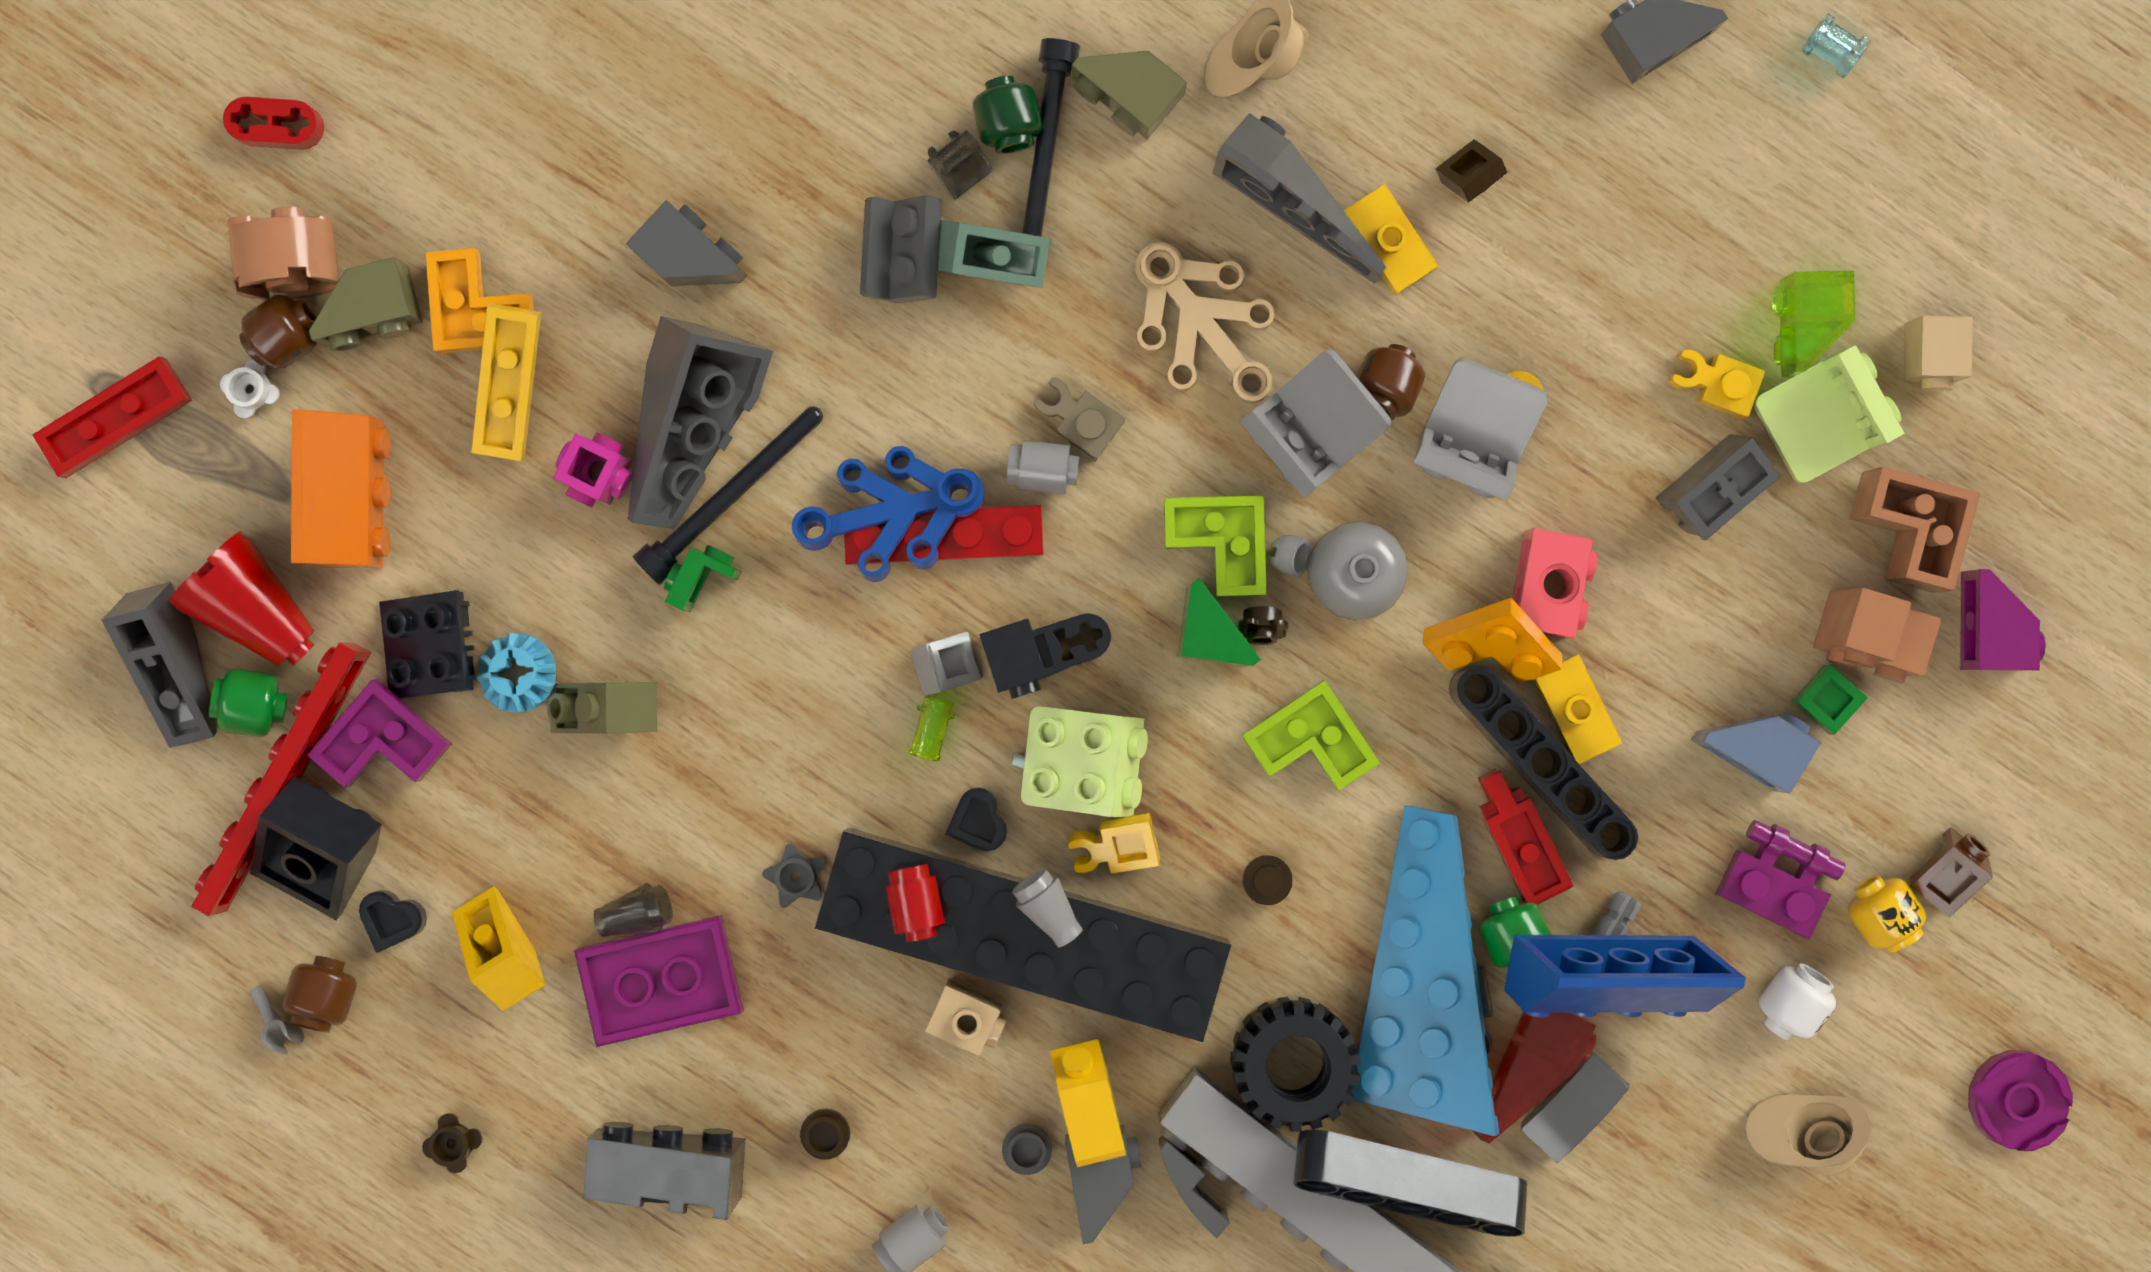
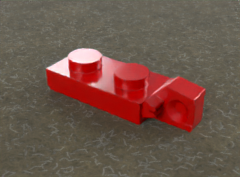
[1478,769,1574,905]

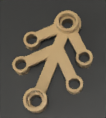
[1135,242,1275,403]

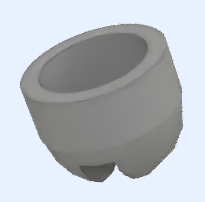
[1269,535,1311,577]

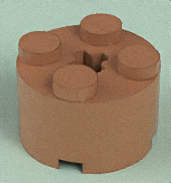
[228,206,339,300]

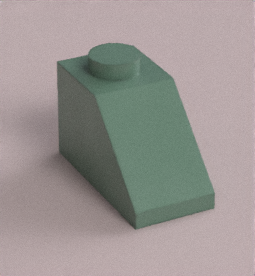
[938,220,1051,288]

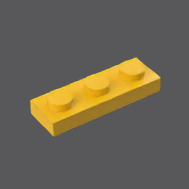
[471,303,542,461]

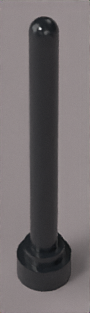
[1022,38,1080,237]
[632,406,823,585]

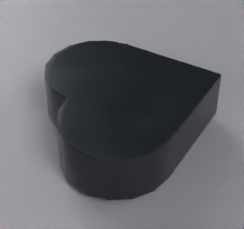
[945,787,1007,851]
[359,890,427,953]

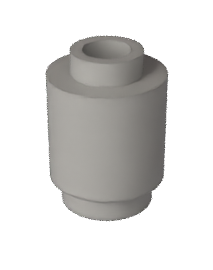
[1007,440,1079,495]
[872,1204,949,1272]

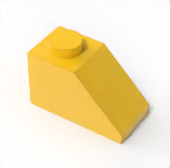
[452,886,546,1011]
[1050,1039,1126,1167]

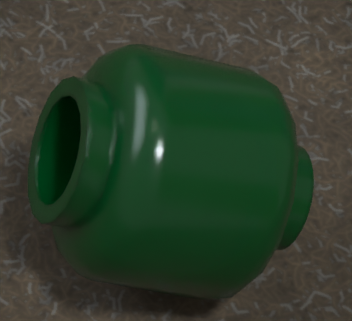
[972,76,1043,154]

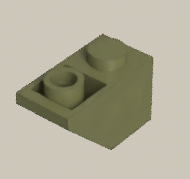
[1072,51,1187,140]
[309,257,423,351]
[547,682,657,734]

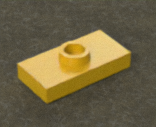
[1343,184,1439,296]
[1533,654,1622,764]

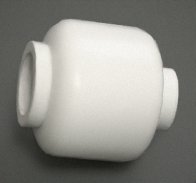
[1759,963,1836,1040]

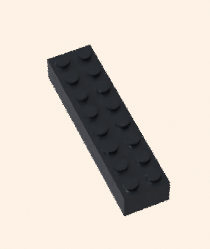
[815,827,1231,1042]

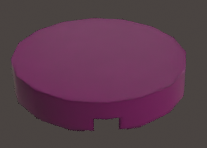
[1968,1050,2073,1151]

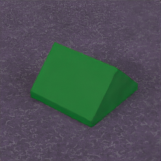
[1177,578,1261,667]

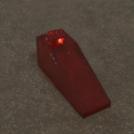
[1472,1012,1596,1144]

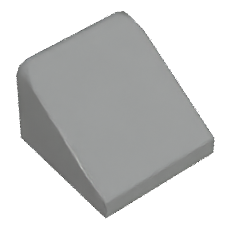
[911,632,982,696]

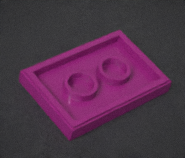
[574,915,744,1047]

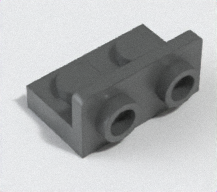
[860,195,942,303]

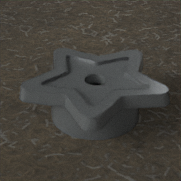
[762,844,826,908]

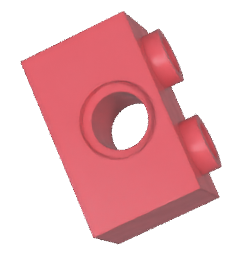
[1512,528,1597,639]

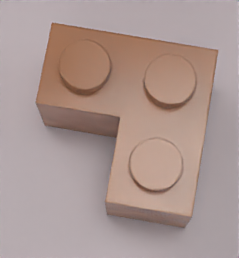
[1849,467,1980,593]
[1813,587,1942,683]

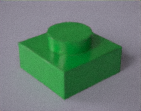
[1792,664,1868,735]

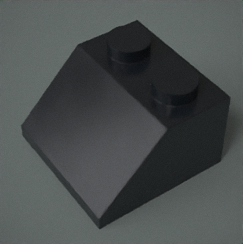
[250,776,382,921]

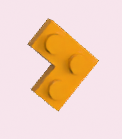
[425,248,534,354]
[1423,598,1562,684]

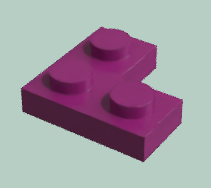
[307,679,452,788]

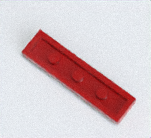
[844,505,1044,565]

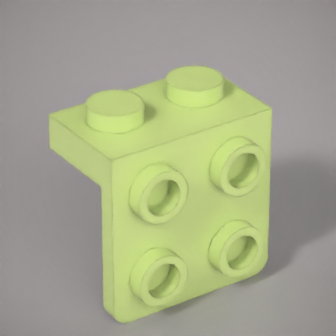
[1753,345,1905,483]
[1021,706,1148,817]

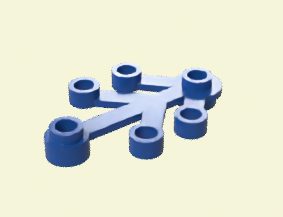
[792,446,984,582]

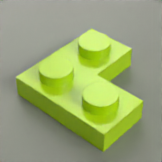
[1164,496,1266,597]
[1241,680,1380,791]

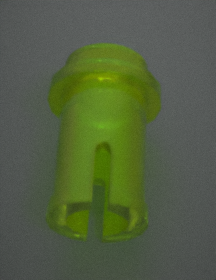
[909,696,956,761]

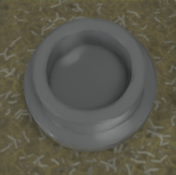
[1002,1124,1052,1175]

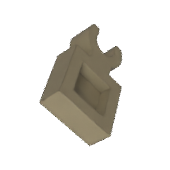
[1034,377,1125,461]

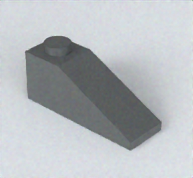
[101,582,217,748]

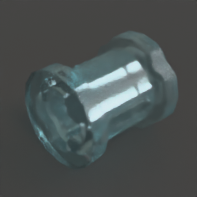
[1801,13,1871,78]

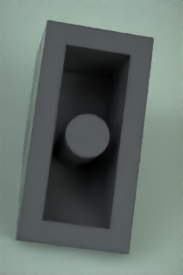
[1601,0,1728,84]
[1065,1124,1141,1244]

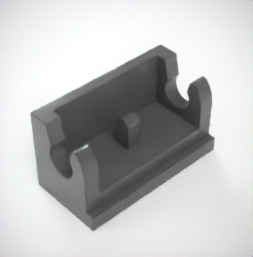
[1656,434,1781,541]

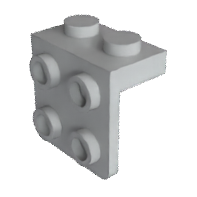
[1240,349,1391,498]
[1414,358,1548,501]

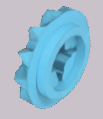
[476,633,556,713]

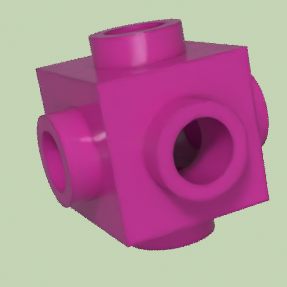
[553,432,633,508]

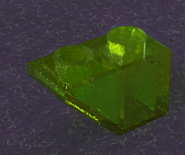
[1773,271,1855,378]

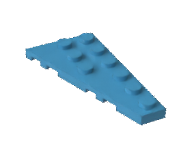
[1351,806,1499,1136]

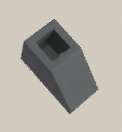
[626,200,747,286]

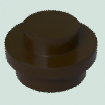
[1242,855,1293,905]
[800,1108,851,1160]

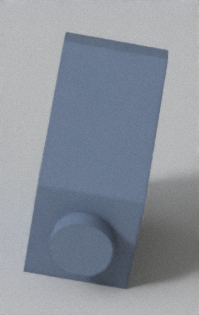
[1691,713,1821,794]

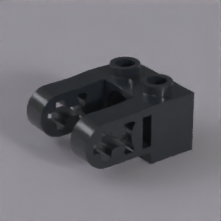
[979,613,1111,699]

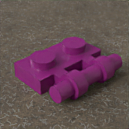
[1715,820,1846,939]

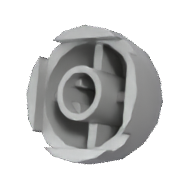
[1307,521,1408,621]

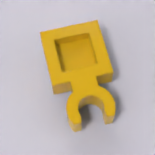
[1668,350,1765,419]
[1068,813,1160,874]

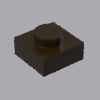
[1435,139,1508,203]

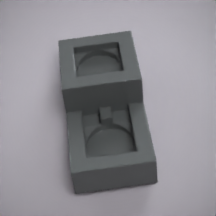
[1521,1051,1629,1163]
[1158,1135,1230,1238]

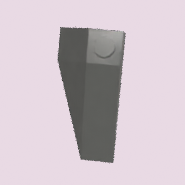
[1213,113,1386,284]
[627,316,773,529]

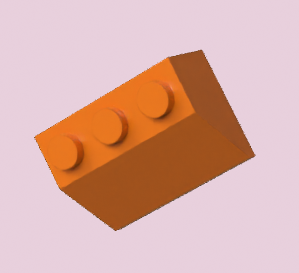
[291,409,391,568]

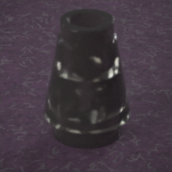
[594,883,673,937]

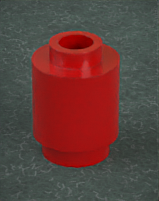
[885,864,945,942]

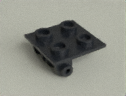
[379,590,477,698]

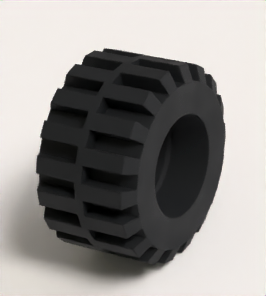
[1230,997,1361,1132]

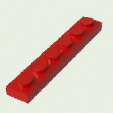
[191,642,372,916]

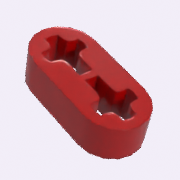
[223,97,324,150]

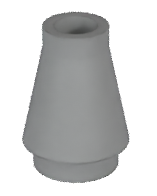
[1012,868,1083,947]

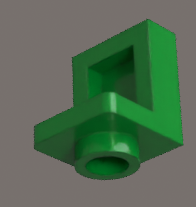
[663,545,742,612]

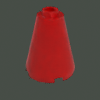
[168,531,315,667]

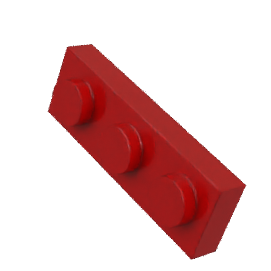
[32,356,193,479]

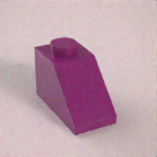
[1960,569,2046,671]

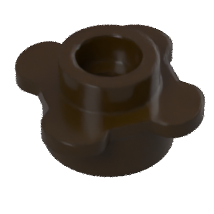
[1238,606,1288,645]
[422,1113,483,1173]

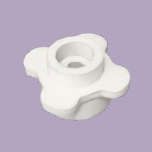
[220,360,280,418]

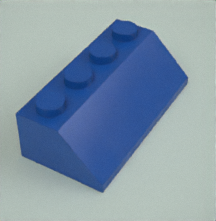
[1504,935,1746,1018]

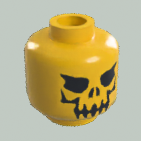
[1848,875,1926,953]

